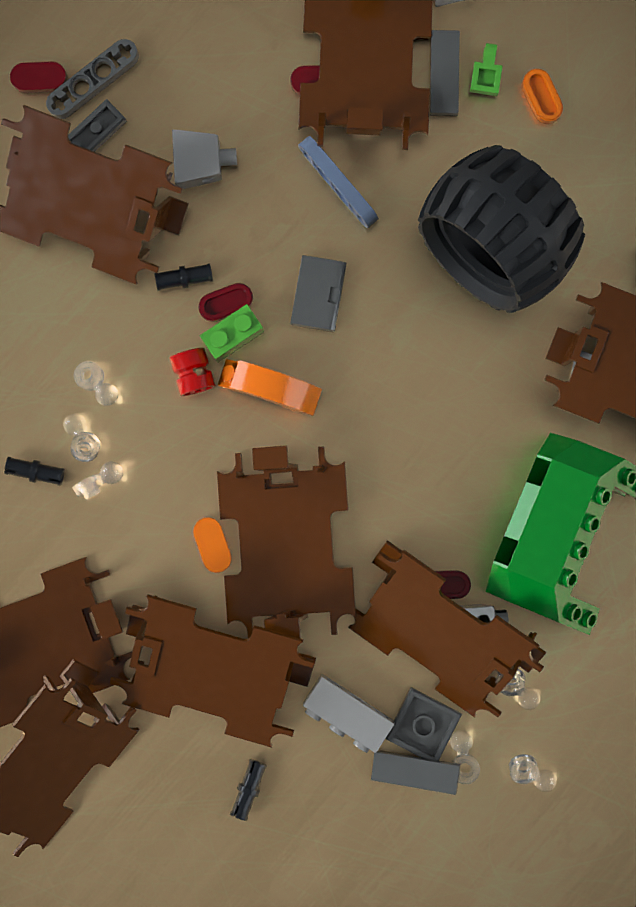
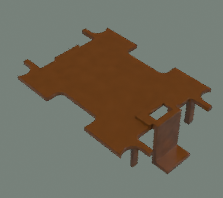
[298,0,433,150]
[0,105,189,285]
[544,282,636,424]
[217,445,356,639]
[348,540,546,718]
[0,557,133,727]
[109,594,316,748]
[0,659,139,857]

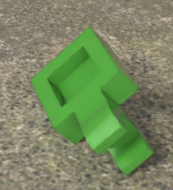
[470,43,502,96]

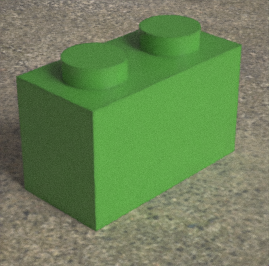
[200,304,264,363]

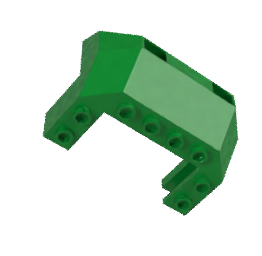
[485,433,636,635]

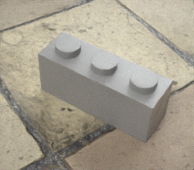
[303,674,394,753]

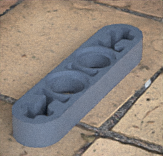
[298,136,379,228]

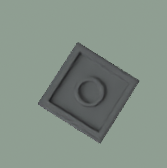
[385,687,462,761]

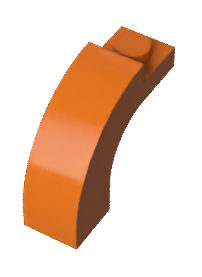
[218,359,322,416]

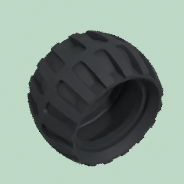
[418,145,585,313]

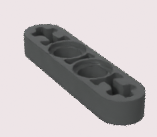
[46,39,139,119]

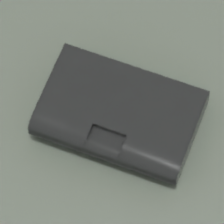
[290,255,346,332]

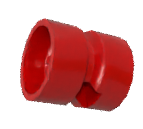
[170,348,216,396]

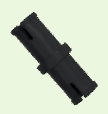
[154,263,213,291]
[4,457,65,486]
[230,759,267,821]

